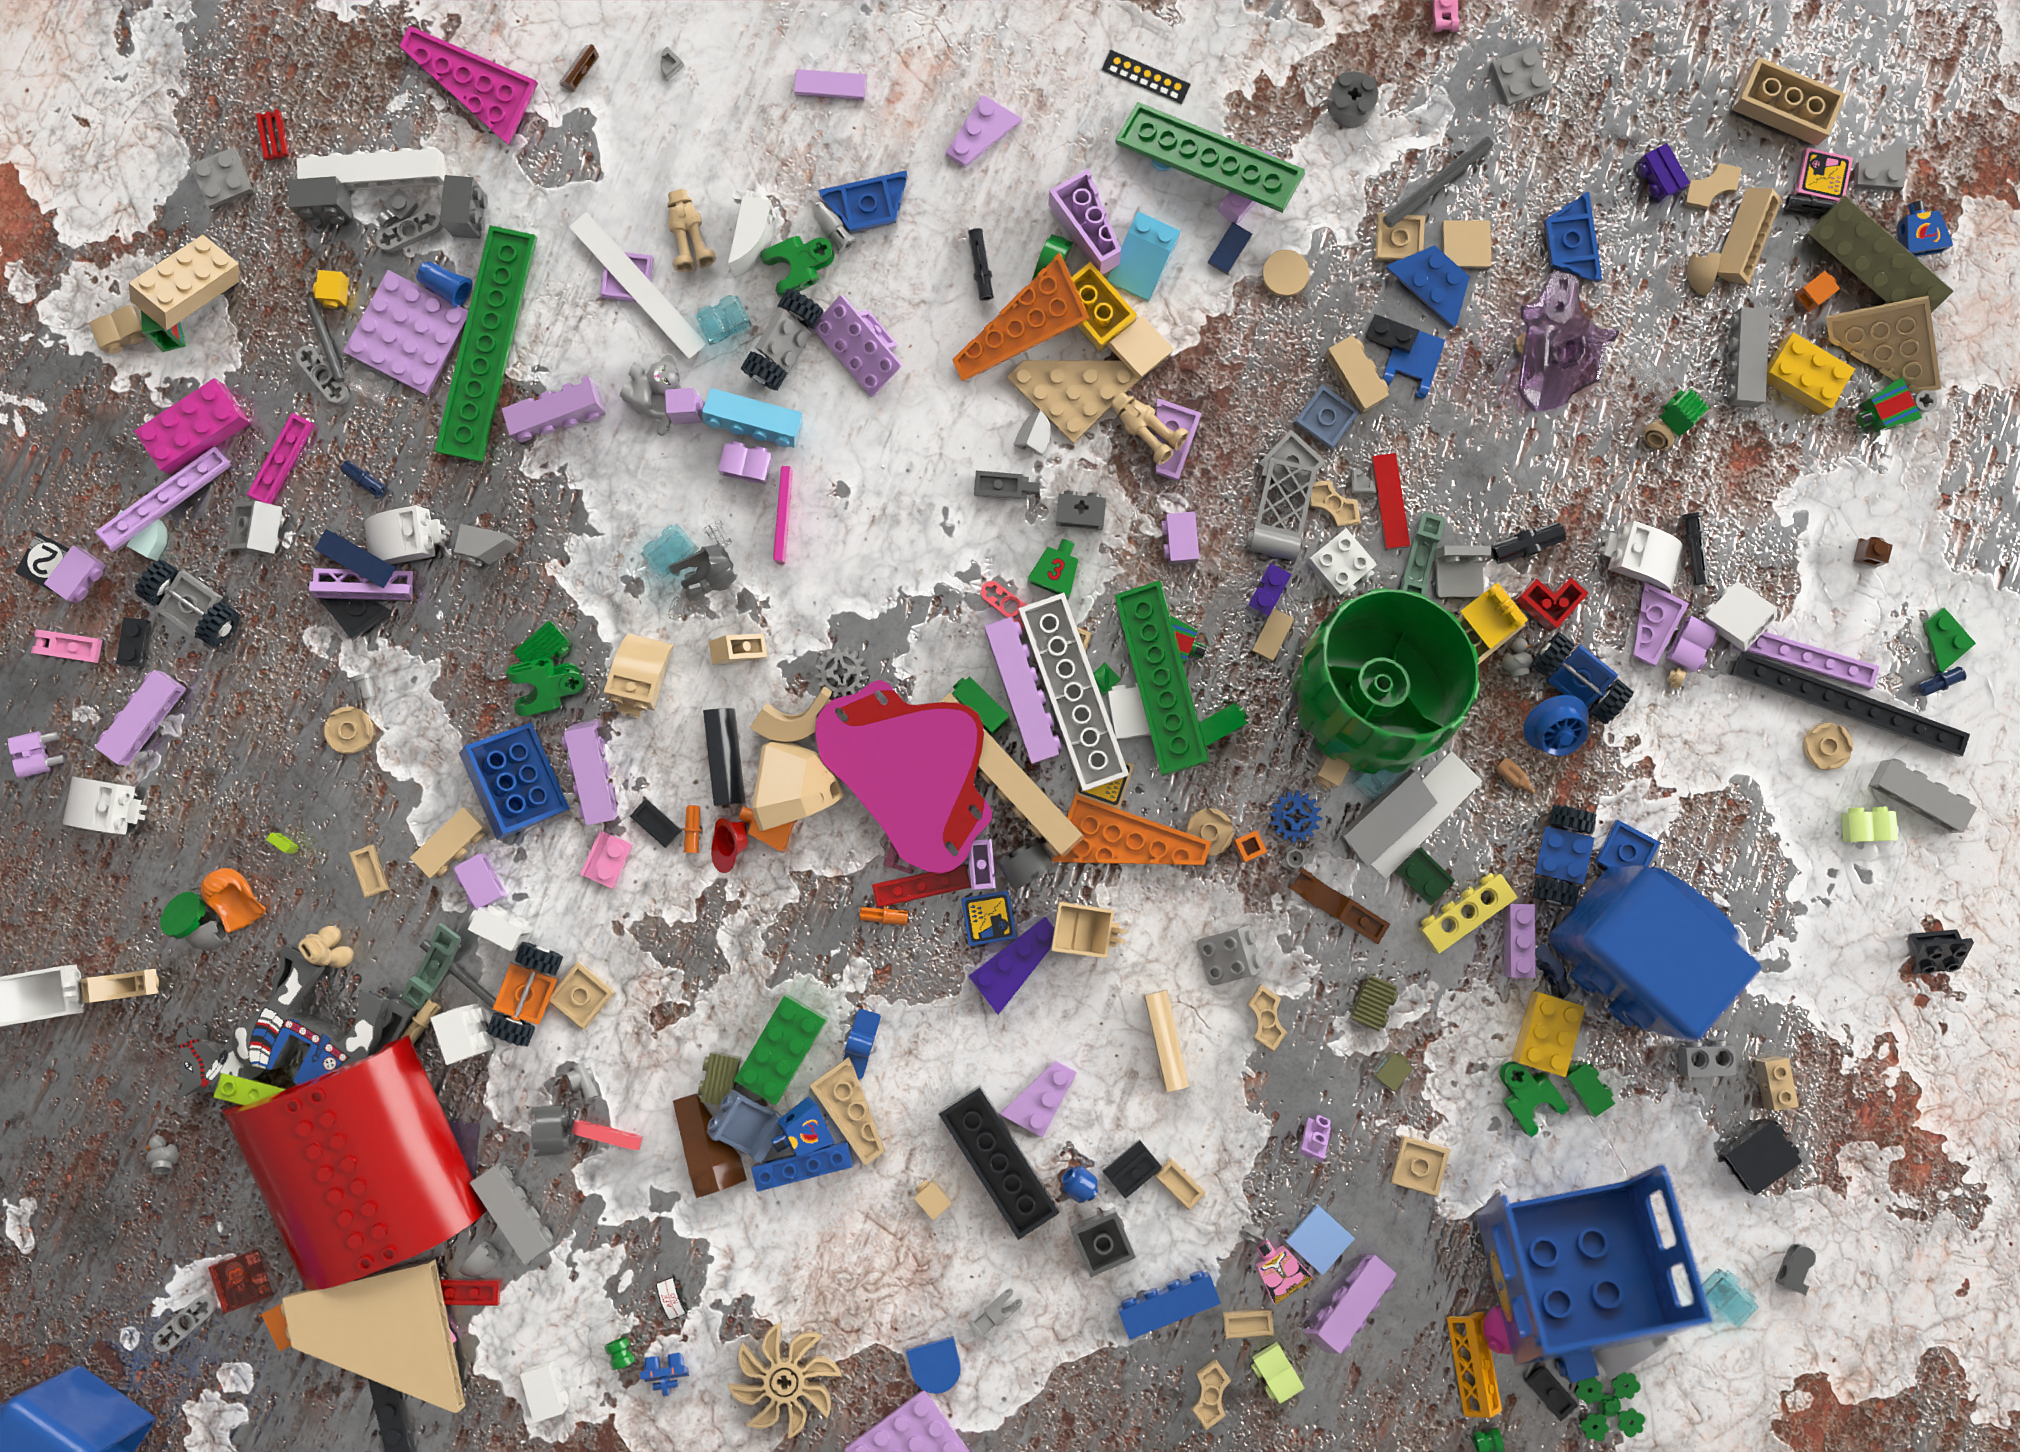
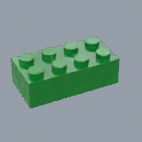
[734,994,829,1106]

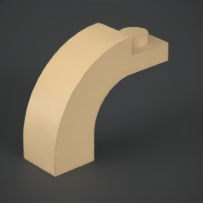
[750,686,832,742]
[80,969,159,1003]

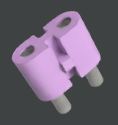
[8,731,66,778]

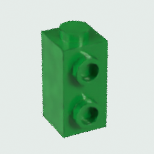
[1562,1060,1615,1118]

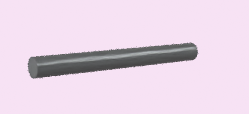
[305,297,345,383]
[419,939,496,1008]

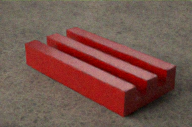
[256,109,289,161]

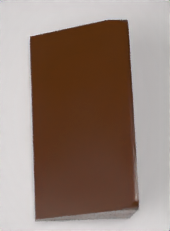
[559,44,599,93]

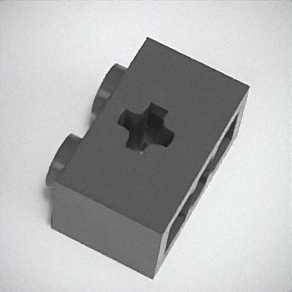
[1056,491,1106,530]

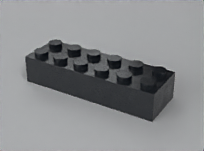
[939,1085,1060,1240]

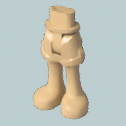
[667,189,716,272]
[1110,392,1189,465]
[299,926,354,968]

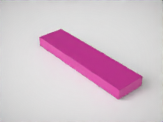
[246,413,315,504]
[773,466,793,564]

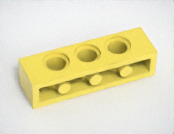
[1418,873,1518,954]

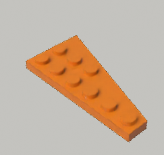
[952,253,1090,382]
[1052,794,1212,865]

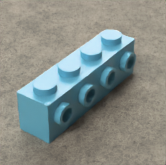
[702,388,803,448]

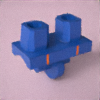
[640,1353,689,1397]

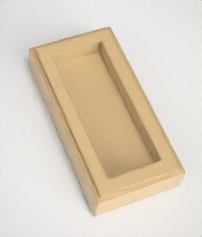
[1252,608,1295,662]
[349,845,390,898]
[1154,1157,1206,1210]
[1222,1309,1274,1339]

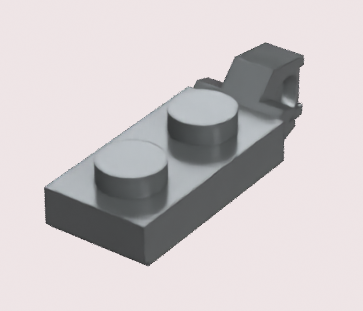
[974,470,1041,499]

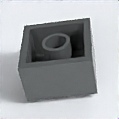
[439,175,488,239]
[288,176,352,225]
[1070,1207,1136,1277]

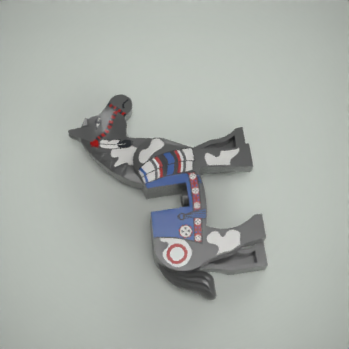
[175,944,418,1098]

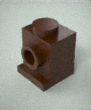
[1853,537,1893,568]

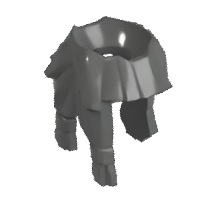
[669,545,738,602]

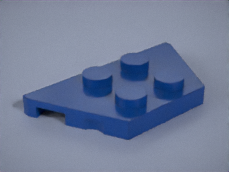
[819,170,908,233]
[1544,192,1603,283]
[1386,245,1470,328]

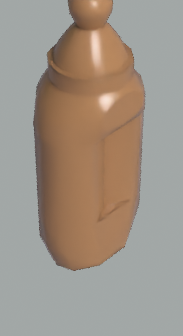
[1496,757,1536,794]

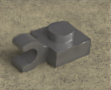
[376,188,418,229]

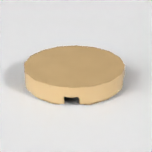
[1262,249,1310,297]
[324,706,374,754]
[1802,722,1853,770]
[1186,808,1234,856]

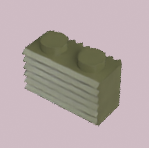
[1348,974,1398,1032]
[698,1052,741,1105]

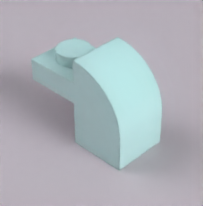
[118,510,168,561]

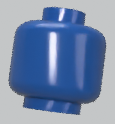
[1061,1166,1098,1203]

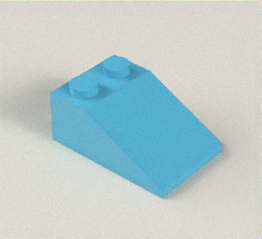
[1107,211,1180,302]

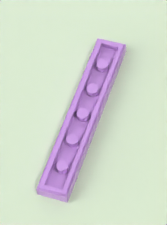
[95,446,231,552]
[1732,632,1879,690]

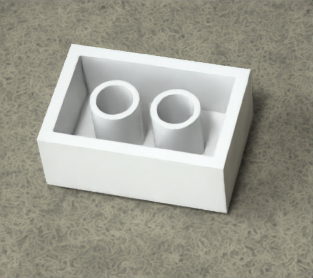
[431,1003,495,1065]

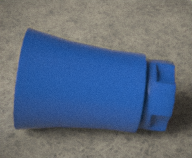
[416,261,473,308]

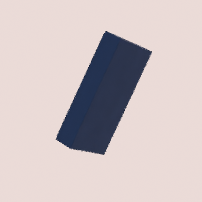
[1208,222,1252,275]

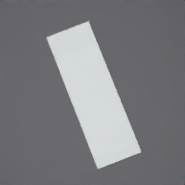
[1371,751,1482,879]

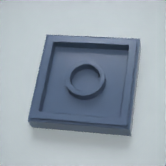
[1294,384,1360,451]

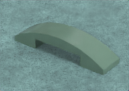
[1400,512,1446,596]
[401,923,461,1011]

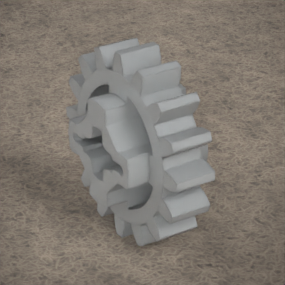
[815,647,868,698]

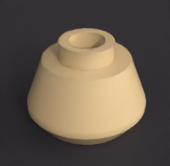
[1643,419,1675,450]

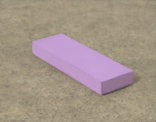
[794,69,866,100]

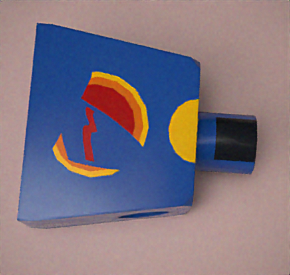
[1897,201,1953,257]
[771,1096,834,1157]

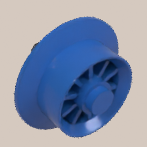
[1523,695,1589,756]

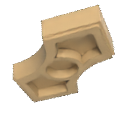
[1684,163,1742,210]
[1306,480,1361,528]
[1247,984,1287,1052]
[1191,1358,1231,1430]

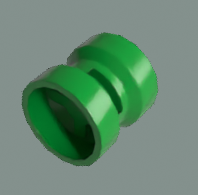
[604,1337,635,1370]
[1473,1427,1504,1452]

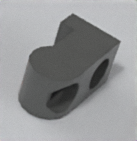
[1775,1243,1816,1296]

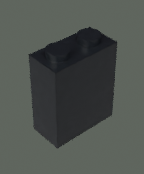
[1718,1118,1803,1196]

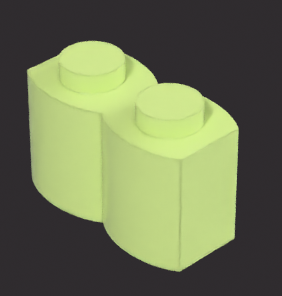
[1841,807,1898,842]
[1251,1342,1305,1404]

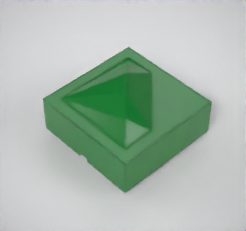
[1093,662,1121,696]

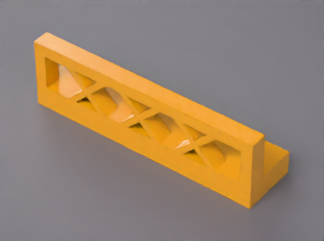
[1447,1312,1502,1418]

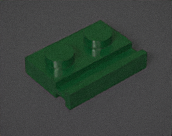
[1395,847,1455,906]

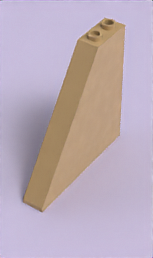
[281,1259,466,1413]

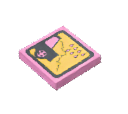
[1795,148,1853,202]

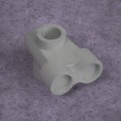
[565,1063,598,1105]

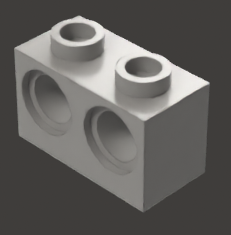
[1678,1040,1737,1078]

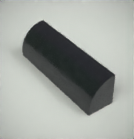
[703,708,746,807]

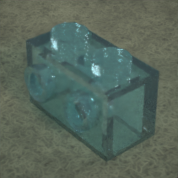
[640,523,699,579]
[1352,770,1407,803]

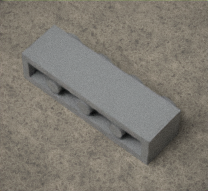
[1726,307,1770,408]
[1868,758,1977,833]
[470,1163,554,1265]

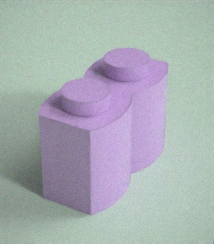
[718,441,772,484]
[1665,616,1717,673]

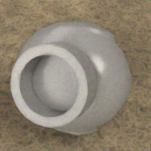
[1502,637,1533,678]
[146,1135,179,1175]

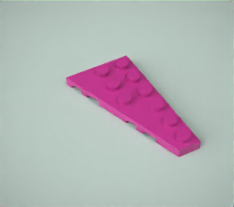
[400,26,538,146]

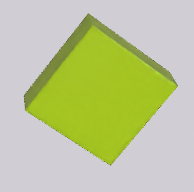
[266,833,299,854]

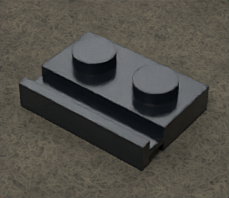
[1102,1139,1163,1199]

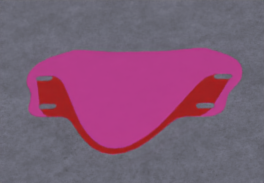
[815,680,992,873]

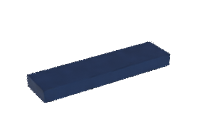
[314,529,396,588]

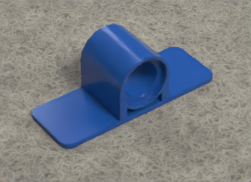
[843,1009,881,1079]

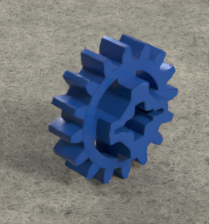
[1269,790,1322,843]

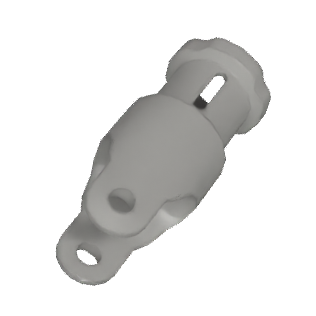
[813,202,856,253]
[968,1289,1023,1340]

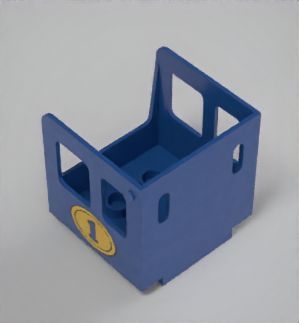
[1476,1164,1713,1366]

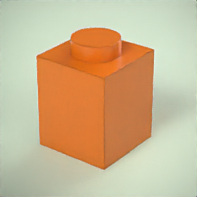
[1794,271,1840,312]
[1232,830,1267,863]

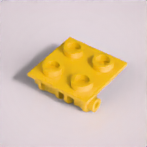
[1460,582,1528,649]

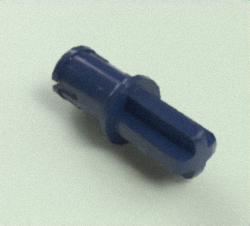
[340,460,386,498]
[1917,666,1967,696]

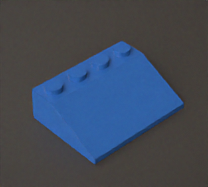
[459,722,570,840]

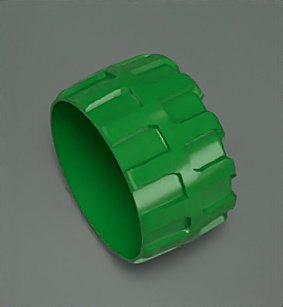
[1292,588,1480,774]

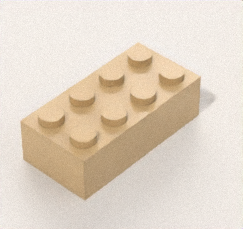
[1731,57,1846,146]
[129,235,239,331]

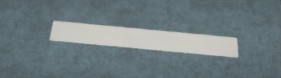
[570,212,706,359]

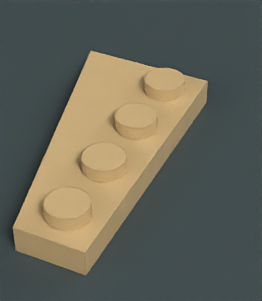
[809,1056,885,1165]

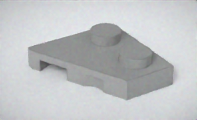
[1854,144,1906,191]

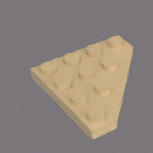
[1826,296,1942,394]
[1007,360,1139,445]

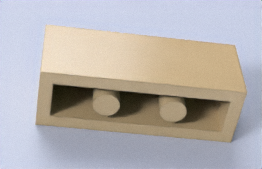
[1325,335,1389,414]
[410,807,489,879]

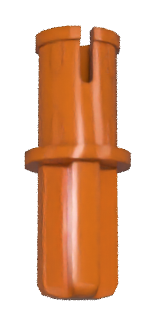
[683,805,702,853]
[859,906,908,926]

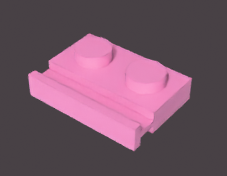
[580,830,633,889]

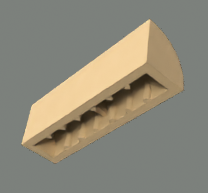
[1717,188,1782,285]
[1144,989,1189,1093]

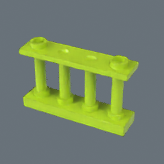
[214,1073,286,1106]

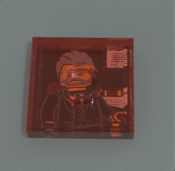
[208,1248,273,1314]

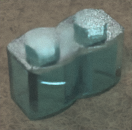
[695,295,752,345]
[1702,1268,1759,1328]

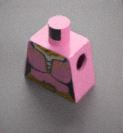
[1255,1240,1314,1305]

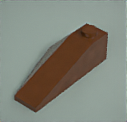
[673,1093,747,1198]

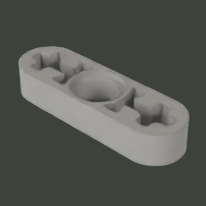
[376,209,443,253]
[296,346,350,405]
[153,1294,218,1352]

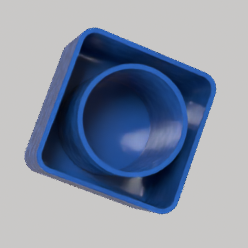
[1549,865,1762,1041]
[0,1366,156,1452]

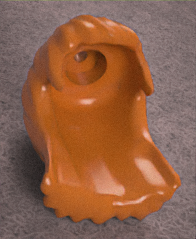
[200,868,266,933]

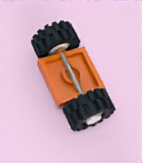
[486,942,563,1047]

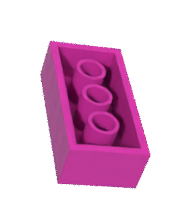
[134,378,250,476]

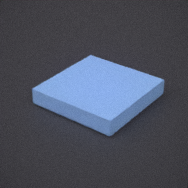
[1285,1204,1355,1275]

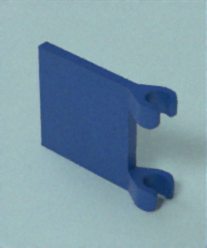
[1382,331,1445,399]

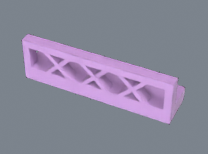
[309,568,414,601]

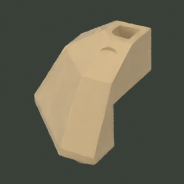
[752,740,844,831]

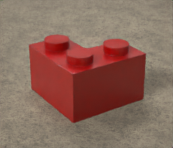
[1514,577,1589,632]

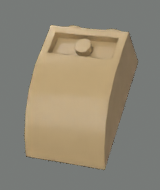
[604,633,674,719]
[1051,901,1127,958]

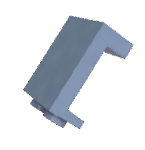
[706,1089,782,1163]

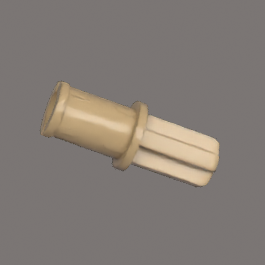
[401,999,441,1044]

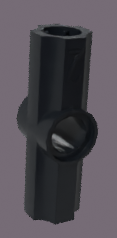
[1491,522,1566,565]

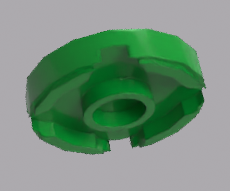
[160,892,206,939]

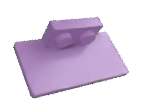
[813,295,902,397]

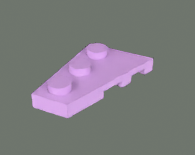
[946,95,1022,167]
[1156,398,1202,481]
[1632,582,1689,667]
[1000,1060,1077,1138]

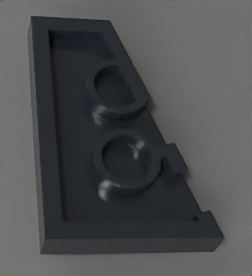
[307,575,392,641]

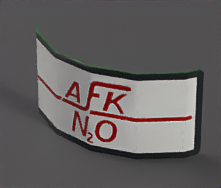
[656,1277,687,1320]

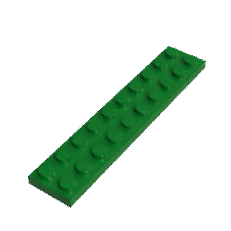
[435,225,537,463]

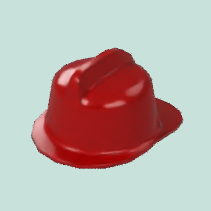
[711,818,748,873]

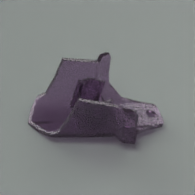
[1518,271,1619,411]

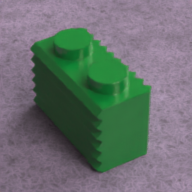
[1659,388,1710,437]
[513,620,572,663]

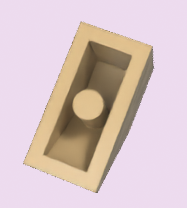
[709,634,768,665]

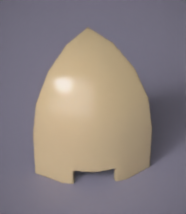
[1687,252,1721,296]

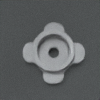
[1281,845,1308,872]
[1239,1223,1265,1244]

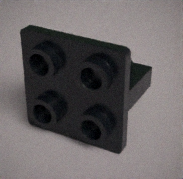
[1907,929,1974,974]

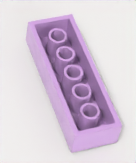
[985,617,1062,766]

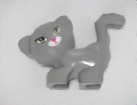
[619,354,681,436]

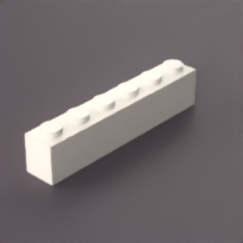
[297,146,445,191]

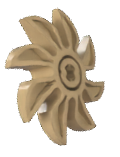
[728,1321,842,1439]

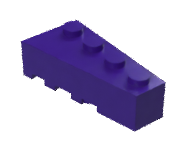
[969,916,1054,1015]

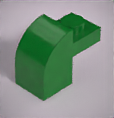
[1032,234,1073,281]

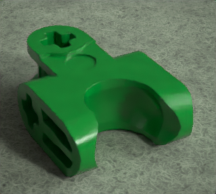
[760,236,835,298]
[506,658,584,716]
[1499,1062,1569,1138]

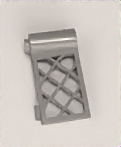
[1245,458,1317,561]

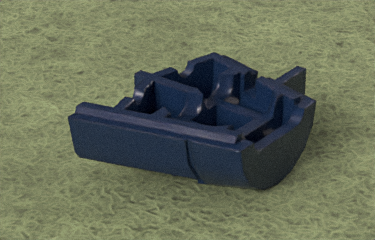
[1535,943,1570,999]

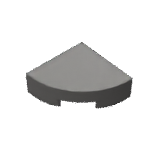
[661,46,684,81]
[1351,469,1376,494]

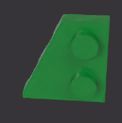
[1922,607,1976,673]

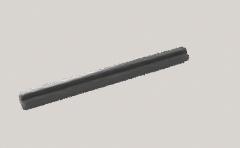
[1383,136,1494,228]

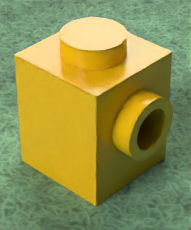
[313,270,349,309]

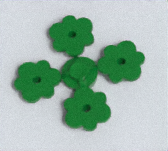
[1575,1372,1645,1442]

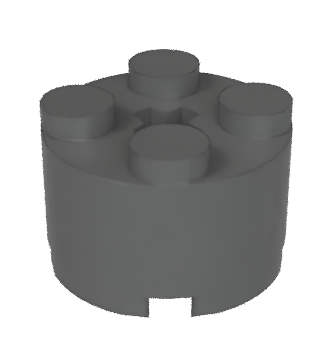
[1327,72,1378,128]
[997,837,1055,890]
[531,1104,571,1157]

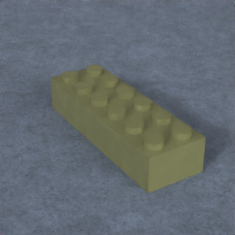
[1809,194,1954,313]

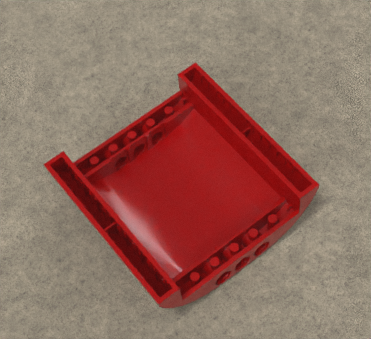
[222,1035,487,1290]

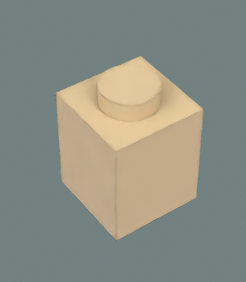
[914,1179,952,1220]

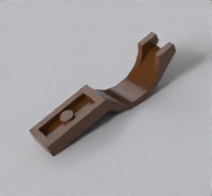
[1288,867,1390,944]

